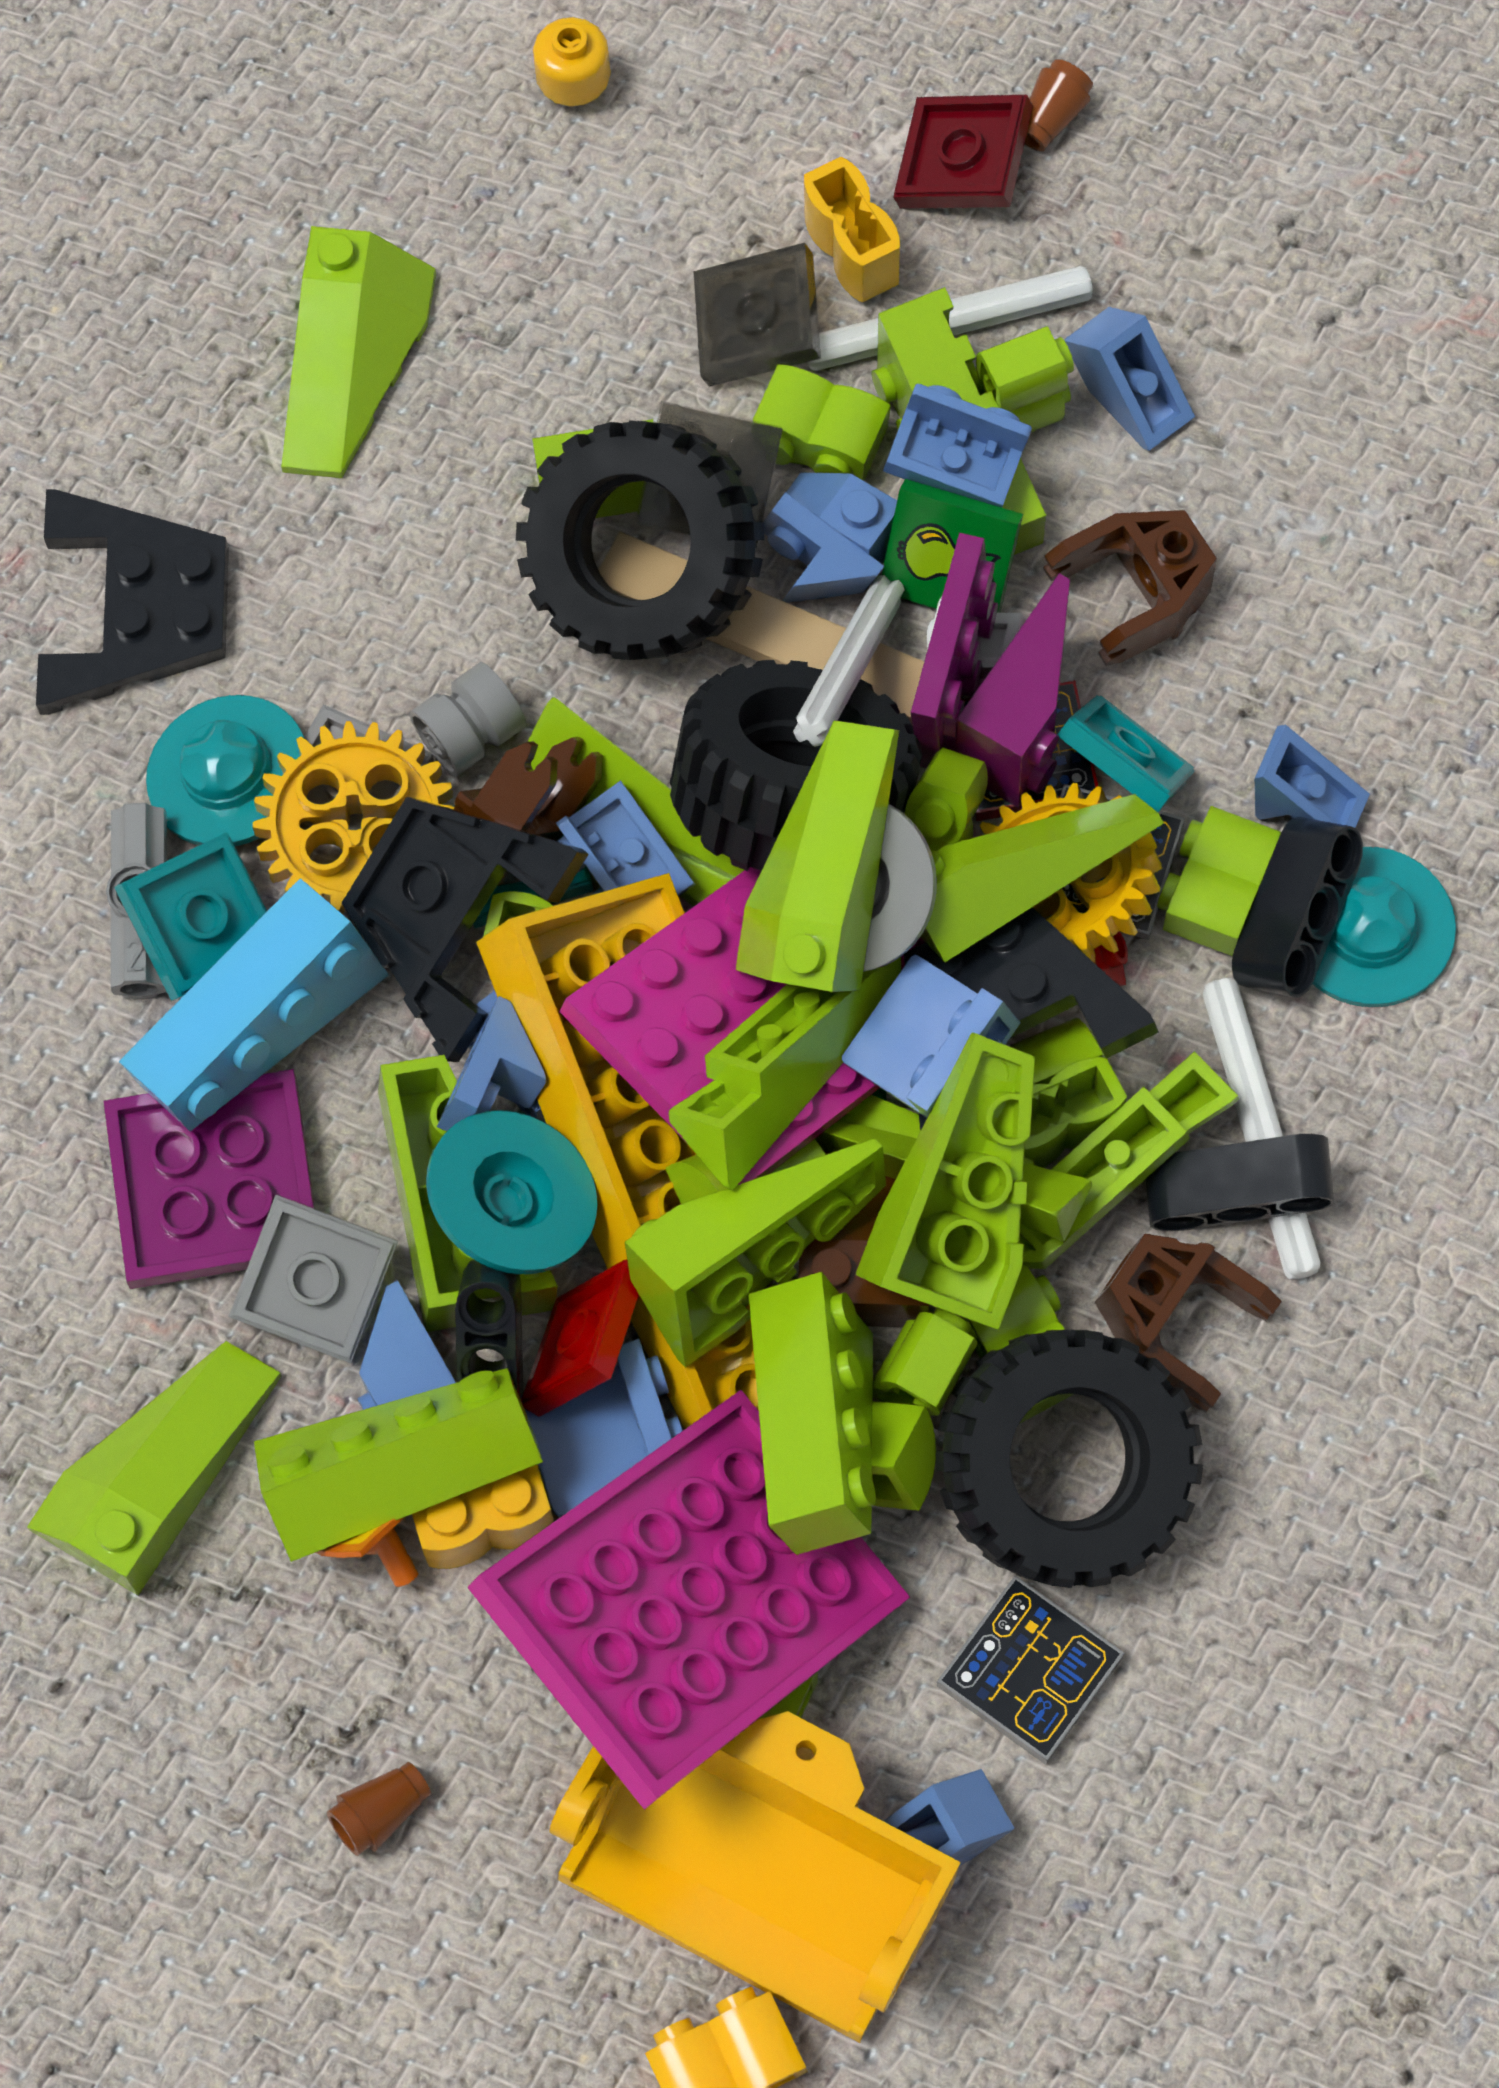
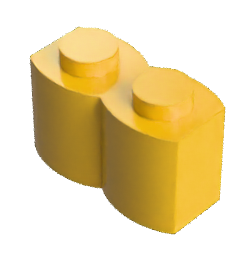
[804,156,900,303]
[412,1465,554,1569]
[645,1987,808,2088]

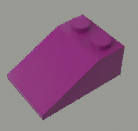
[956,573,1070,808]

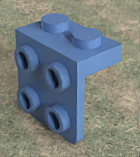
[524,1339,682,1517]

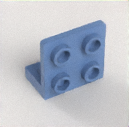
[842,955,1021,1118]

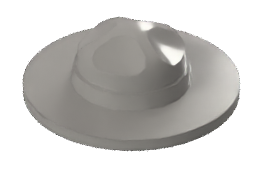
[863,804,937,972]

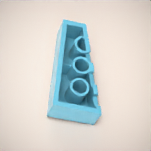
[119,878,389,1131]

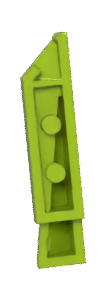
[527,697,744,907]
[668,957,902,1190]
[1019,1051,1239,1269]
[815,1095,1092,1242]

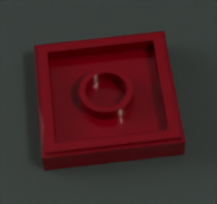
[893,94,1033,209]

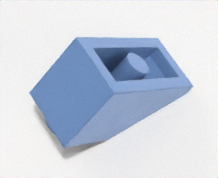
[1064,307,1195,451]
[786,472,897,564]
[357,1280,456,1410]
[884,1769,1015,1866]

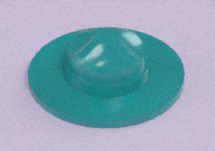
[146,695,305,846]
[1312,847,1456,1007]
[426,1111,598,1274]

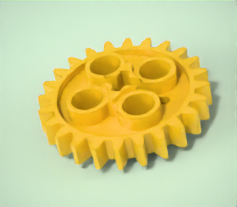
[252,721,454,914]
[979,783,1162,963]

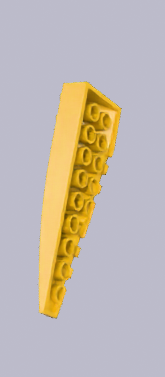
[476,873,759,1429]

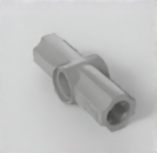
[106,803,167,999]

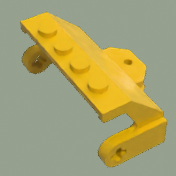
[549,1711,961,2043]

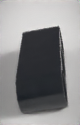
[1232,817,1363,998]
[1146,1134,1334,1231]
[455,1259,524,1402]

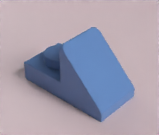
[763,492,884,603]
[1254,724,1370,828]
[437,996,546,1132]

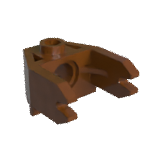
[1043,510,1217,666]
[454,737,603,886]
[1095,1234,1282,1413]

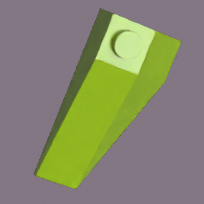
[281,226,436,478]
[736,720,899,992]
[920,794,1164,962]
[855,1032,1035,1330]
[625,1138,886,1368]
[27,1341,282,1596]

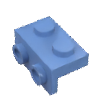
[883,384,1032,507]
[556,780,696,897]

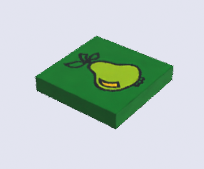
[882,479,1023,613]

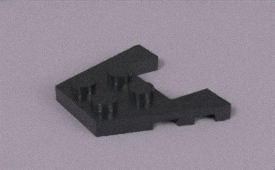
[36,489,229,715]
[342,797,589,1062]
[904,907,1159,1130]

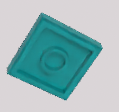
[1057,695,1195,812]
[114,832,267,1001]

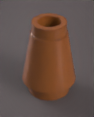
[1025,59,1093,152]
[327,1762,431,1856]

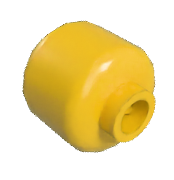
[533,17,611,107]

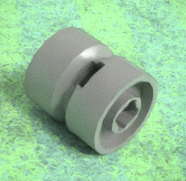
[409,662,527,777]

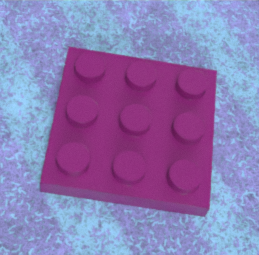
[911,532,998,768]
[103,1069,315,1289]

